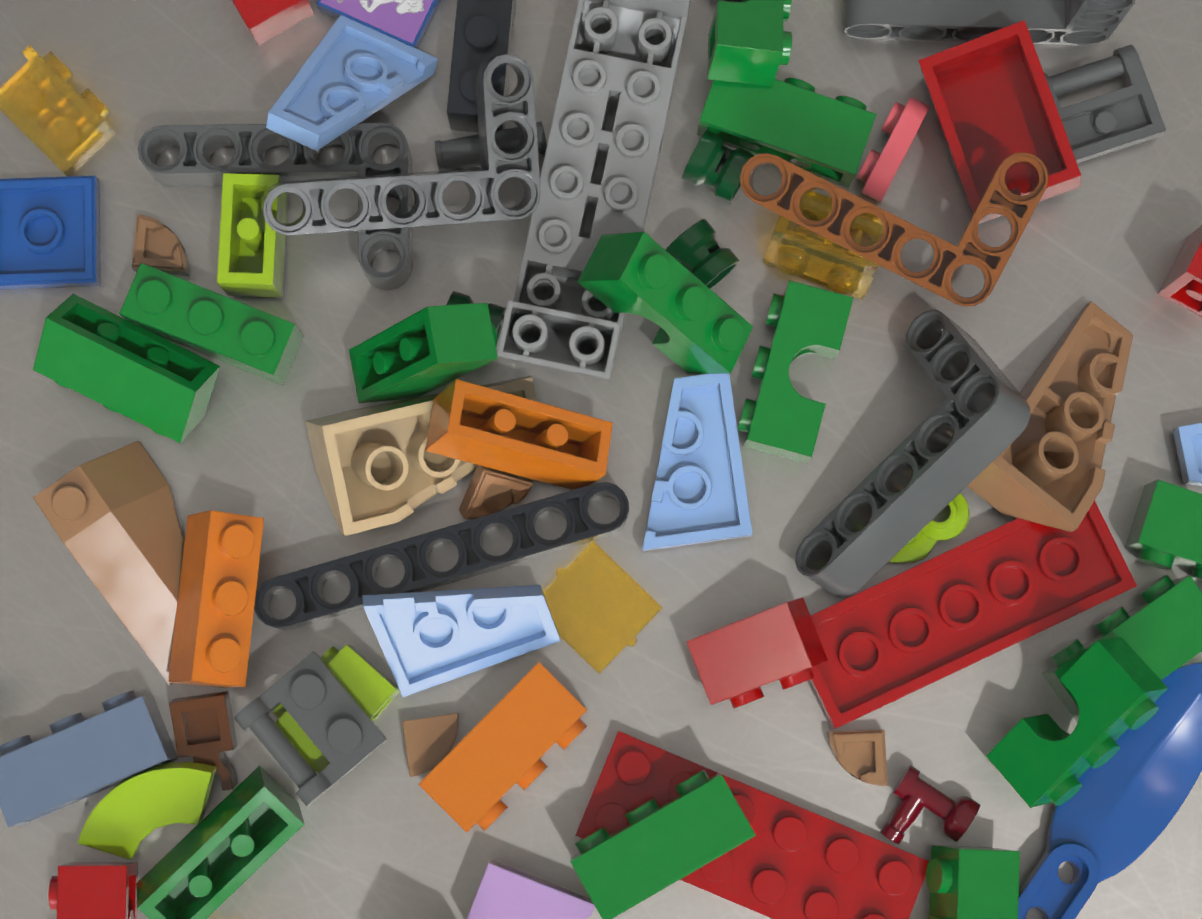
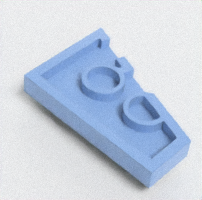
[266,15,438,151]
[642,374,753,551]
[362,585,561,697]

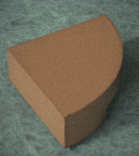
[132,215,190,276]
[459,465,533,520]
[402,713,459,777]
[827,730,888,786]

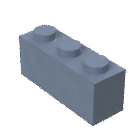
[0,690,178,827]

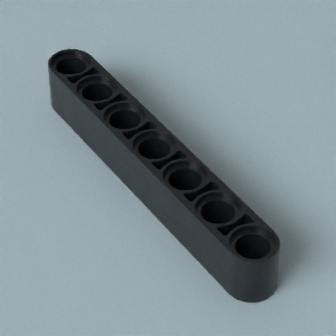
[254,482,629,630]

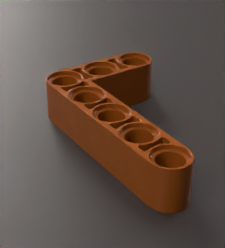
[740,152,1048,307]

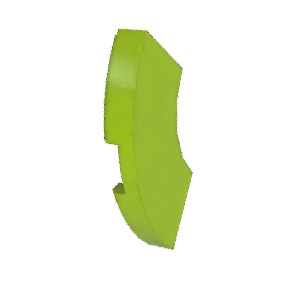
[77,762,217,860]

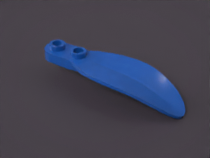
[1018,662,1202,919]

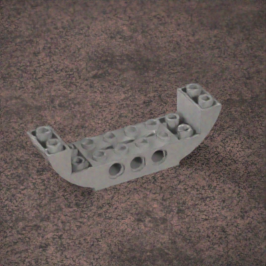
[497,0,691,380]

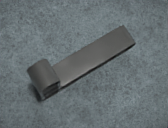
[844,0,1135,45]
[261,54,541,235]
[138,123,413,291]
[795,310,1030,597]

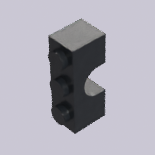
[447,0,517,133]

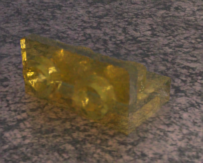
[0,45,116,176]
[763,191,883,299]

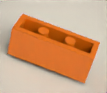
[425,379,613,490]
[168,510,264,688]
[418,662,587,833]

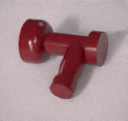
[880,765,981,845]

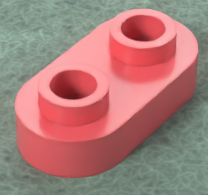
[857,97,930,203]

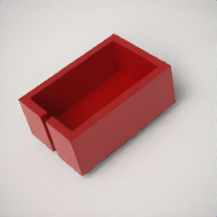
[918,20,1081,224]

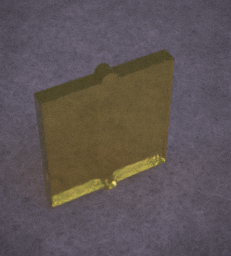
[543,541,662,674]

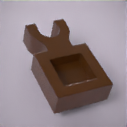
[169,691,237,791]

